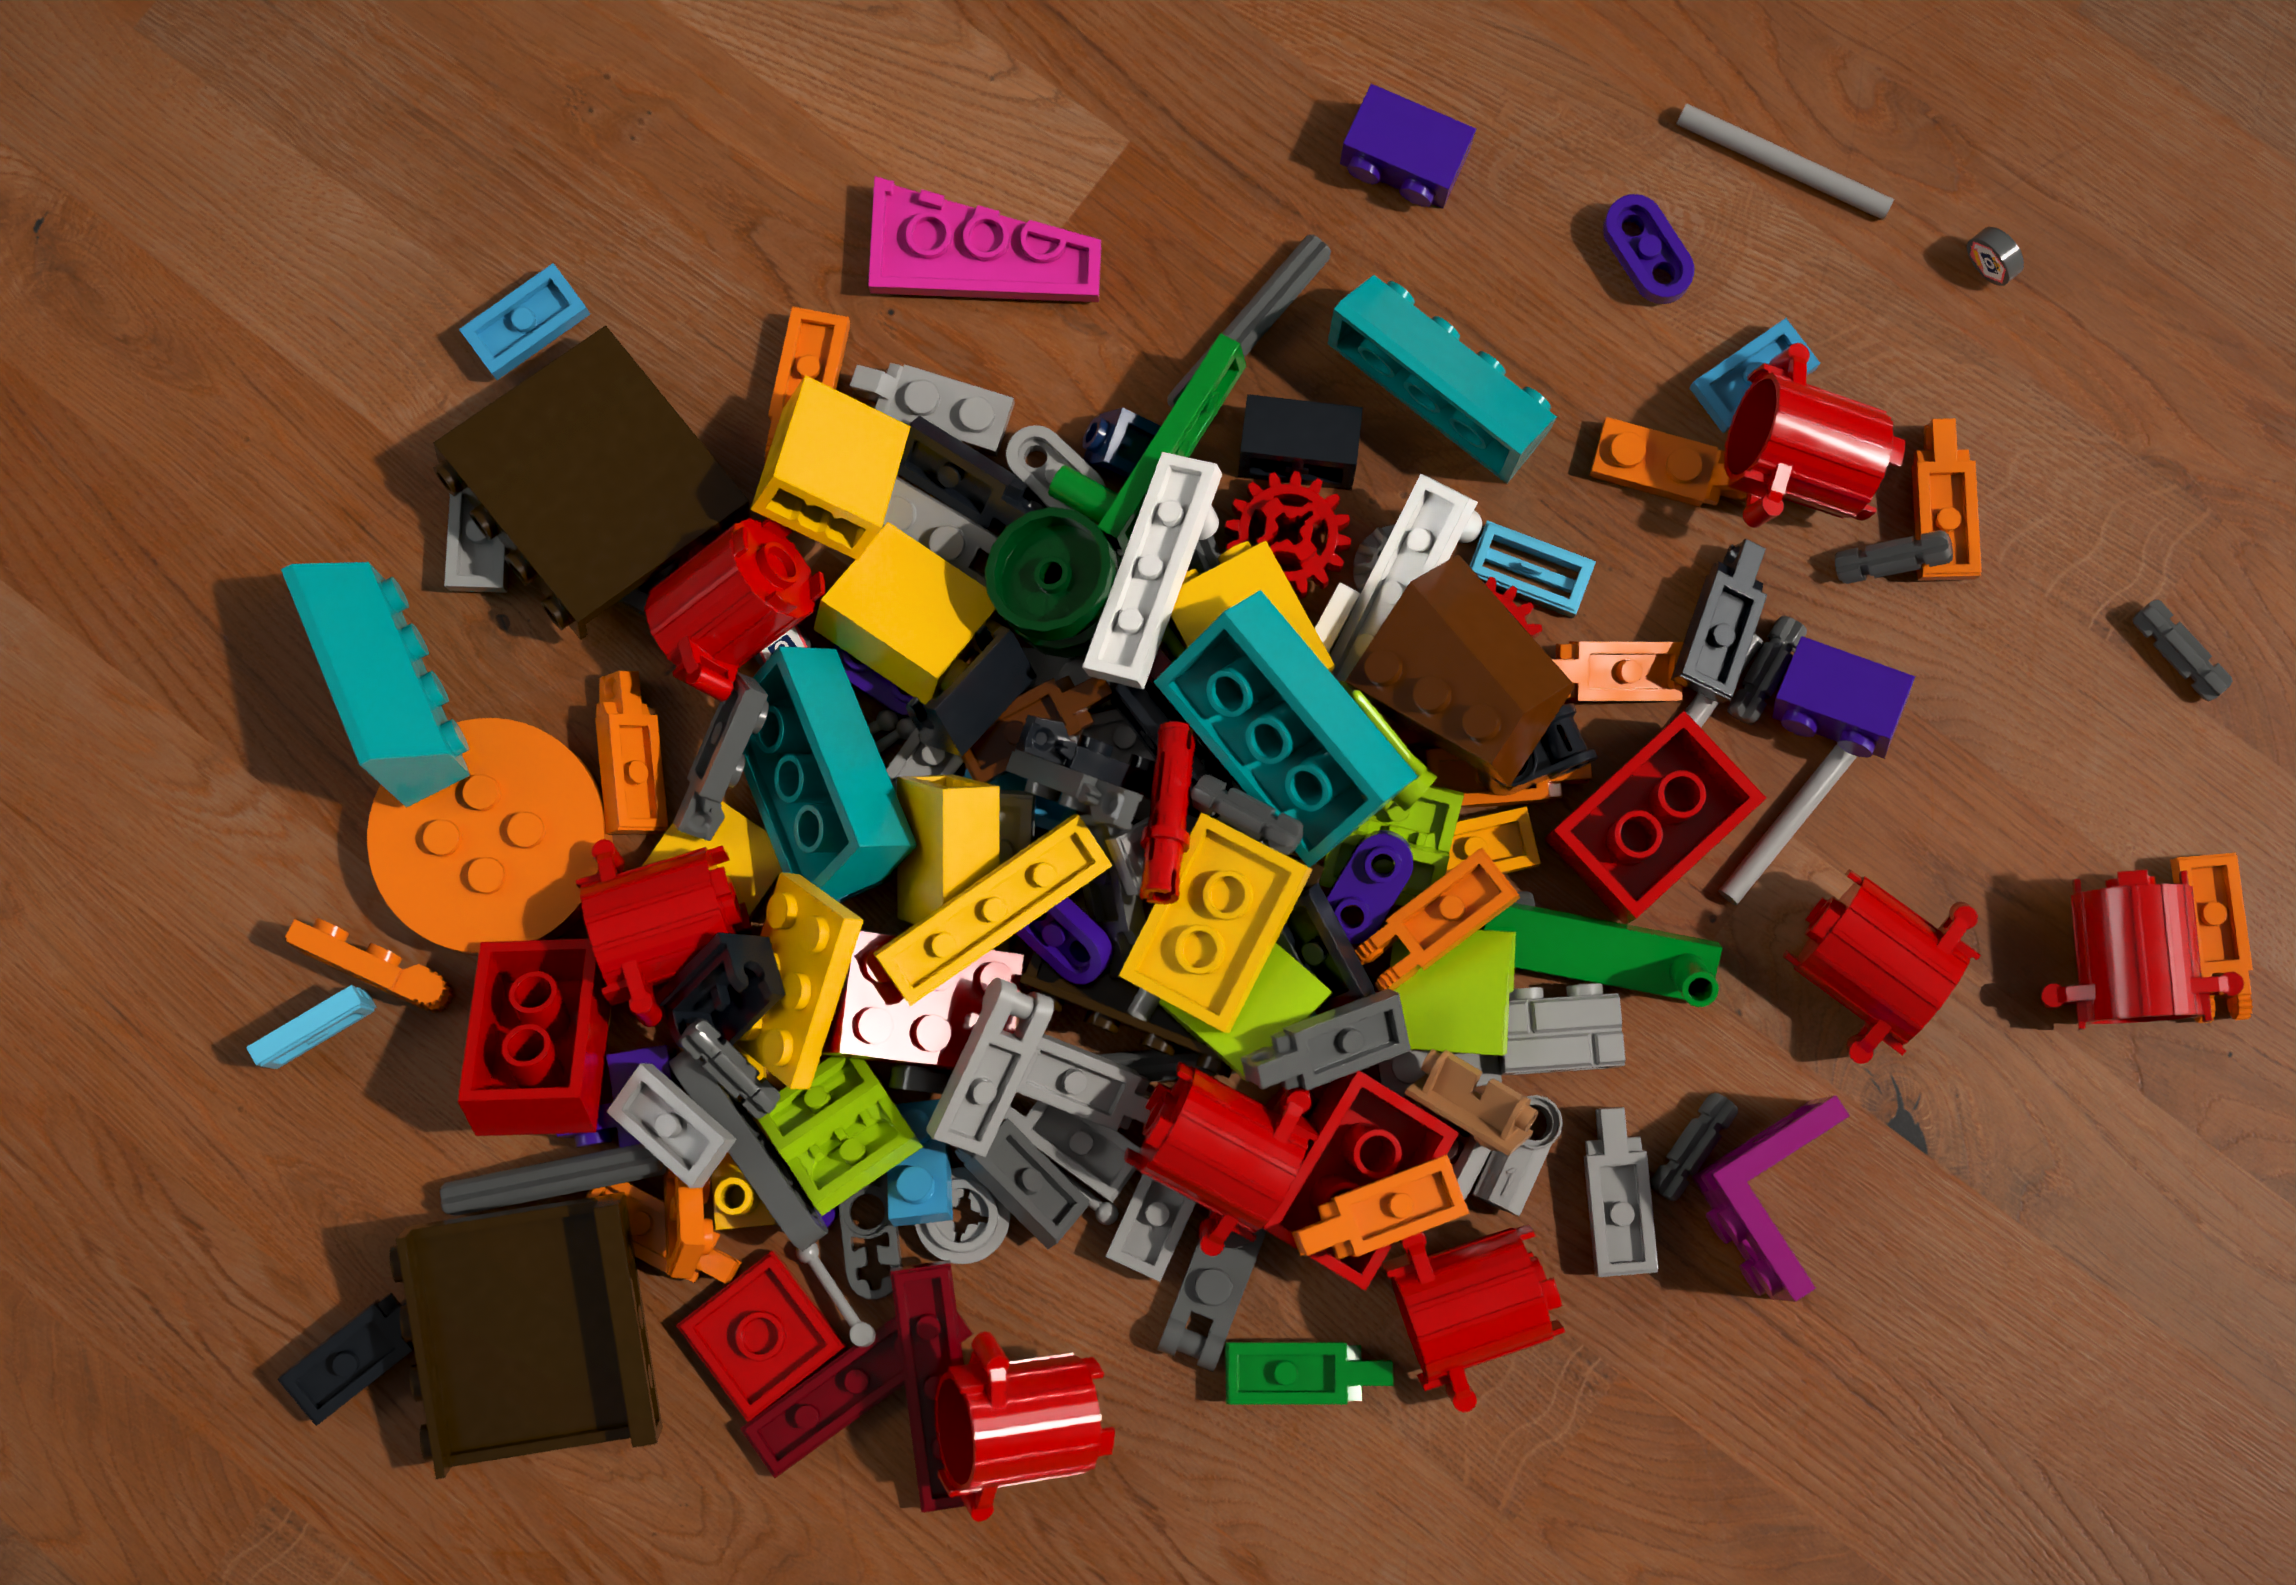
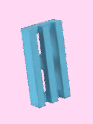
[1469,520,1596,619]
[246,985,377,1069]

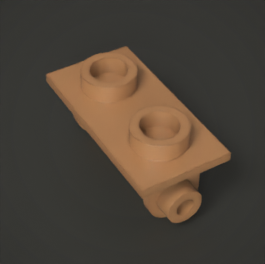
[1404,1049,1538,1156]

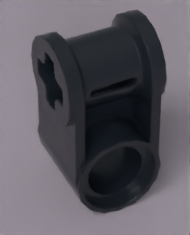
[1477,703,1598,796]

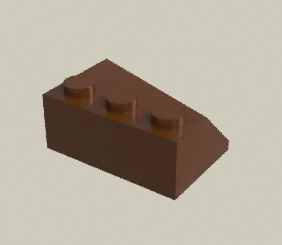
[1345,555,1575,787]

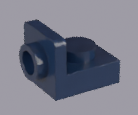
[1082,407,1161,479]

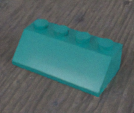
[1327,275,1557,484]
[281,562,470,808]
[1154,590,1418,867]
[743,646,918,900]

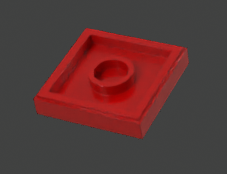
[676,1250,846,1422]

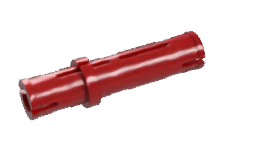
[1139,721,1197,905]

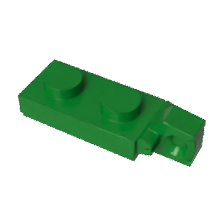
[1226,1342,1394,1405]

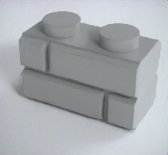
[1498,983,1626,1076]

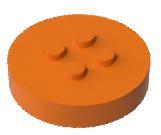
[367,718,613,956]

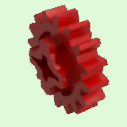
[1225,471,1351,599]

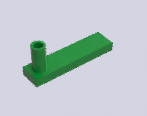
[1048,333,1246,556]
[1480,903,1723,1007]

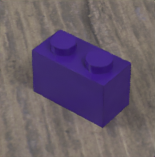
[1340,84,1476,208]
[1772,636,1915,758]

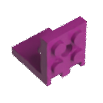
[1691,1095,1850,1302]

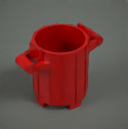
[1723,343,1906,528]
[644,518,825,702]
[575,839,752,1027]
[1783,869,1981,1064]
[2041,870,2244,1031]
[1124,1062,1318,1256]
[1382,1224,1565,1413]
[935,1331,1115,1522]

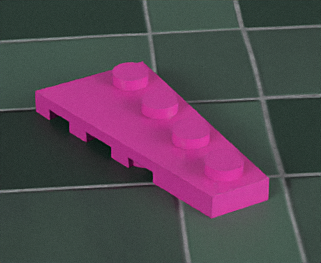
[868,176,1101,302]

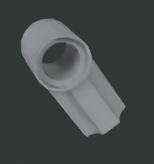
[1471,1095,1563,1217]

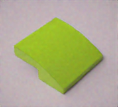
[1319,785,1464,906]
[1390,930,1516,1056]
[1158,943,1332,1083]
[757,1056,923,1216]

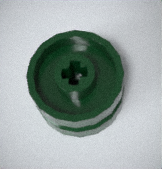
[985,507,1122,658]

